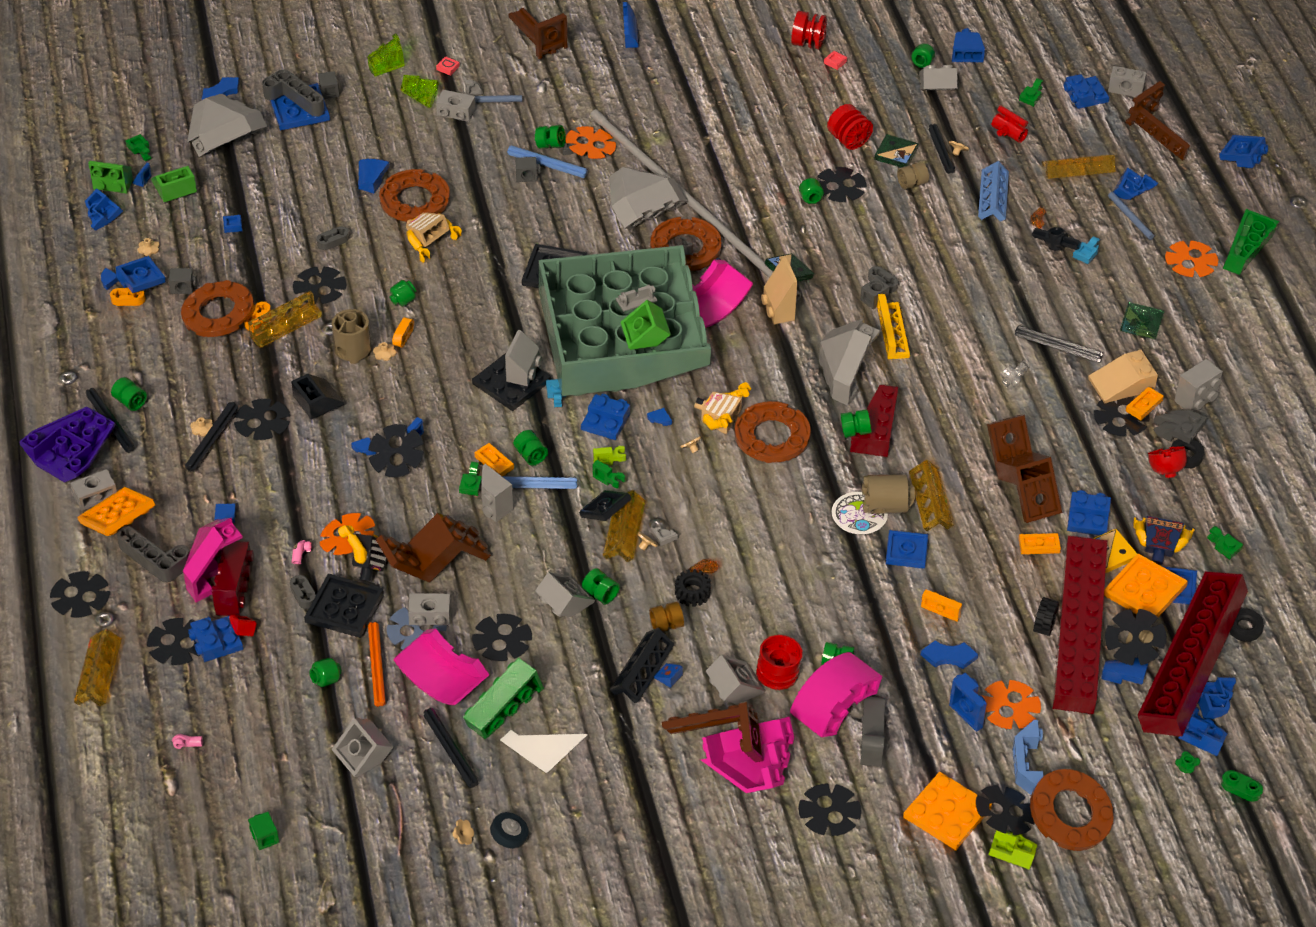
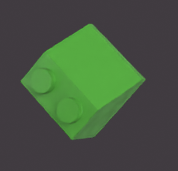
[621,300,671,350]

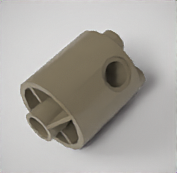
[332,309,372,364]
[862,474,915,514]

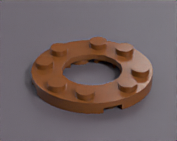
[379,169,450,222]
[650,217,721,271]
[181,280,255,337]
[735,401,811,463]
[1030,769,1113,851]

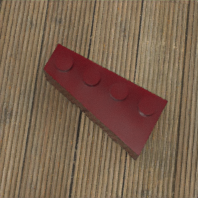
[850,385,898,457]
[211,541,254,616]

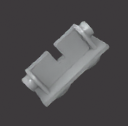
[616,285,657,312]

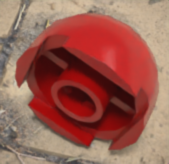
[1148,446,1187,478]

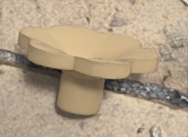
[948,141,969,156]
[138,238,160,256]
[373,342,396,361]
[190,417,213,436]
[680,436,701,453]
[638,532,658,550]
[452,819,474,845]

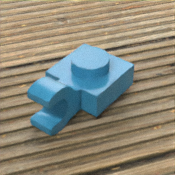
[1073,236,1100,264]
[546,379,566,407]

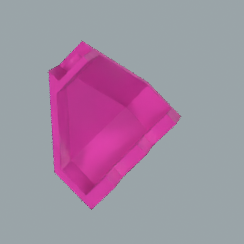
[183,518,242,602]
[701,716,794,793]

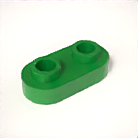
[1221,770,1263,802]

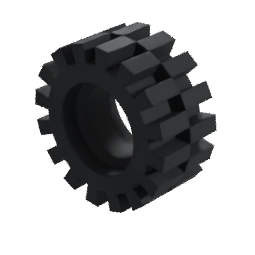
[675,569,711,607]
[1033,597,1059,636]

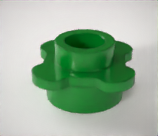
[1175,751,1200,773]

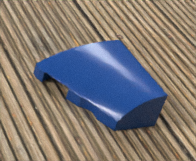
[623,2,639,48]
[358,159,389,194]
[1113,168,1158,199]
[85,188,123,231]
[1101,657,1149,685]
[1198,677,1236,719]
[1179,708,1228,756]

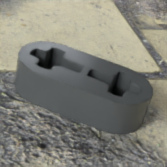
[316,226,349,250]
[675,236,693,255]
[868,266,898,293]
[290,575,316,609]

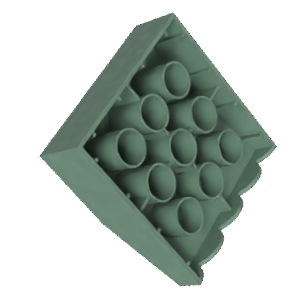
[539,245,711,396]

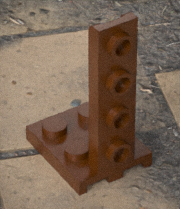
[508,8,568,59]
[1125,81,1190,161]
[662,702,764,762]

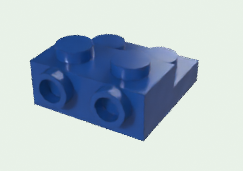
[1063,74,1109,109]
[1219,135,1268,168]
[116,256,165,293]
[581,394,630,440]
[1067,490,1111,536]
[188,616,243,662]
[949,673,987,732]

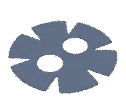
[387,607,447,650]

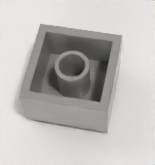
[1174,359,1223,411]

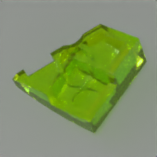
[367,34,405,76]
[400,75,439,108]

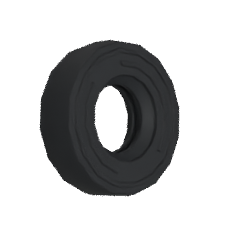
[1171,439,1204,469]
[1229,608,1264,642]

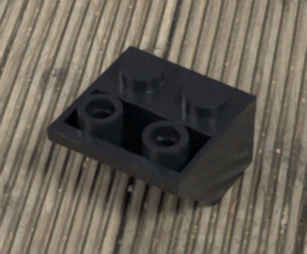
[291,374,344,420]

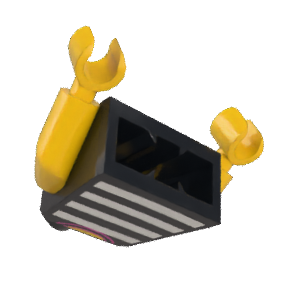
[338,525,387,582]

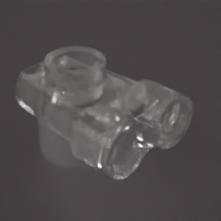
[1000,360,1030,388]

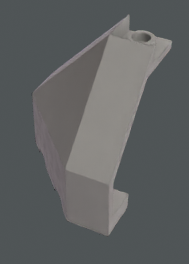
[187,94,267,157]
[609,167,687,229]
[819,318,880,406]

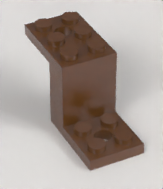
[987,414,1062,523]
[376,513,491,583]

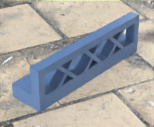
[978,161,1009,221]

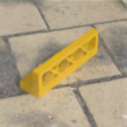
[877,294,910,359]

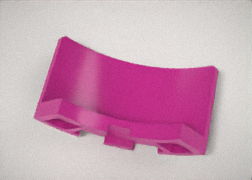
[692,260,753,328]
[394,628,489,705]
[790,652,882,738]

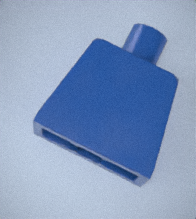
[952,28,985,62]

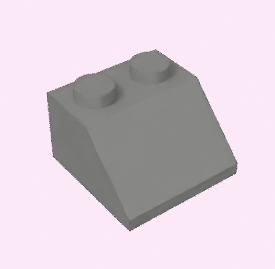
[505,330,542,387]
[482,464,513,522]
[535,572,595,617]
[706,654,765,704]
[332,718,393,777]

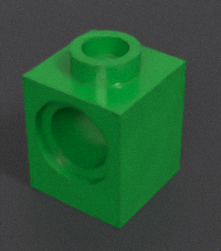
[248,812,279,851]

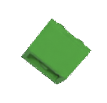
[88,161,133,193]
[151,166,197,202]

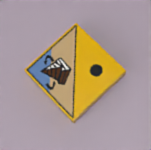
[1093,529,1137,573]

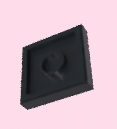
[579,490,632,521]

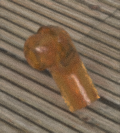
[1030,207,1045,229]
[689,559,719,573]

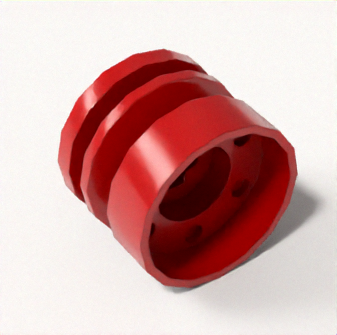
[791,11,827,50]
[827,104,873,150]
[756,635,802,690]

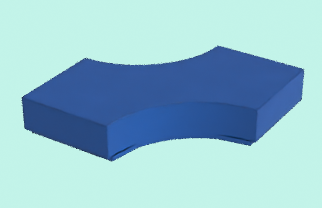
[202,77,239,100]
[920,640,978,669]

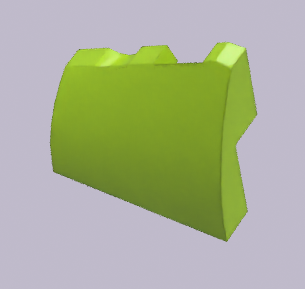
[989,830,1037,870]

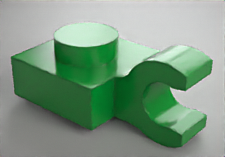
[1019,78,1044,107]
[125,134,151,162]
[592,460,625,489]
[459,462,482,496]
[1207,526,1243,560]

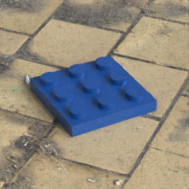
[270,83,330,130]

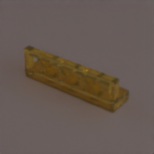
[1042,155,1116,179]
[248,291,322,348]
[909,460,954,531]
[603,490,645,562]
[74,628,122,706]

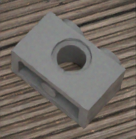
[1108,66,1147,97]
[436,90,476,122]
[70,469,117,511]
[409,593,450,626]

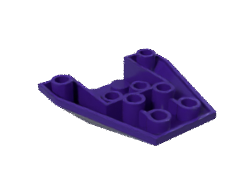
[19,407,115,483]

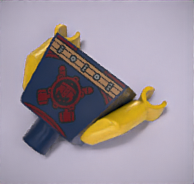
[1133,516,1195,565]

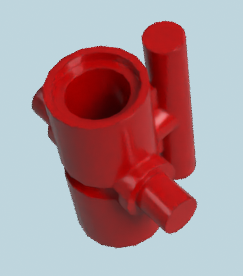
[991,106,1028,143]

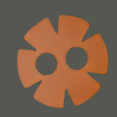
[565,126,616,159]
[1165,241,1218,277]
[320,513,375,555]
[981,680,1041,729]

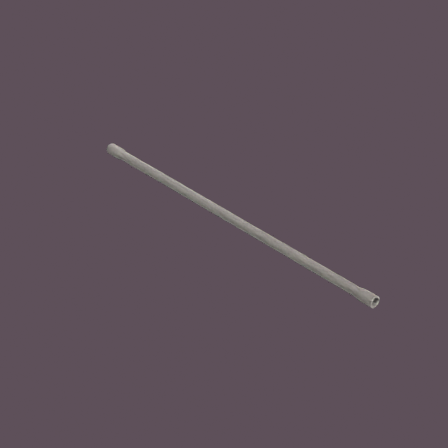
[590,109,801,301]

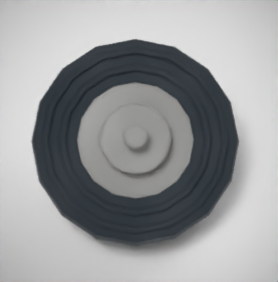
[490,812,529,849]

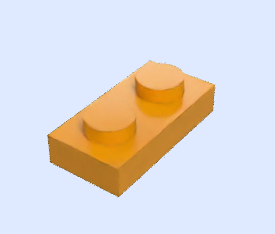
[1126,387,1164,421]
[474,443,514,476]
[1018,533,1061,554]
[921,589,962,622]

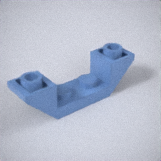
[1012,720,1043,795]

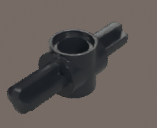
[1032,227,1081,251]

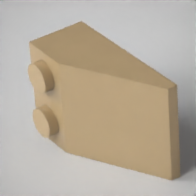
[761,257,797,324]
[1088,350,1158,403]

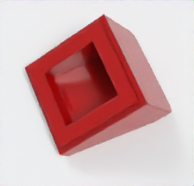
[229,615,257,636]

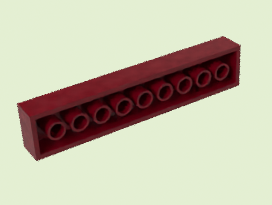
[1052,535,1108,714]
[1137,571,1248,737]

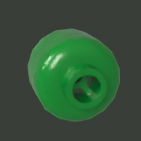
[911,43,935,68]
[799,178,824,204]
[389,280,417,307]
[309,658,342,687]

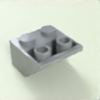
[919,65,957,90]

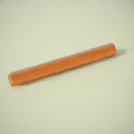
[368,622,386,707]

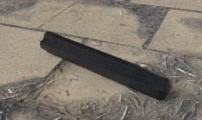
[928,124,955,174]

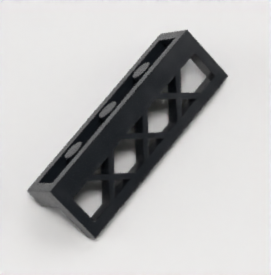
[610,628,674,703]

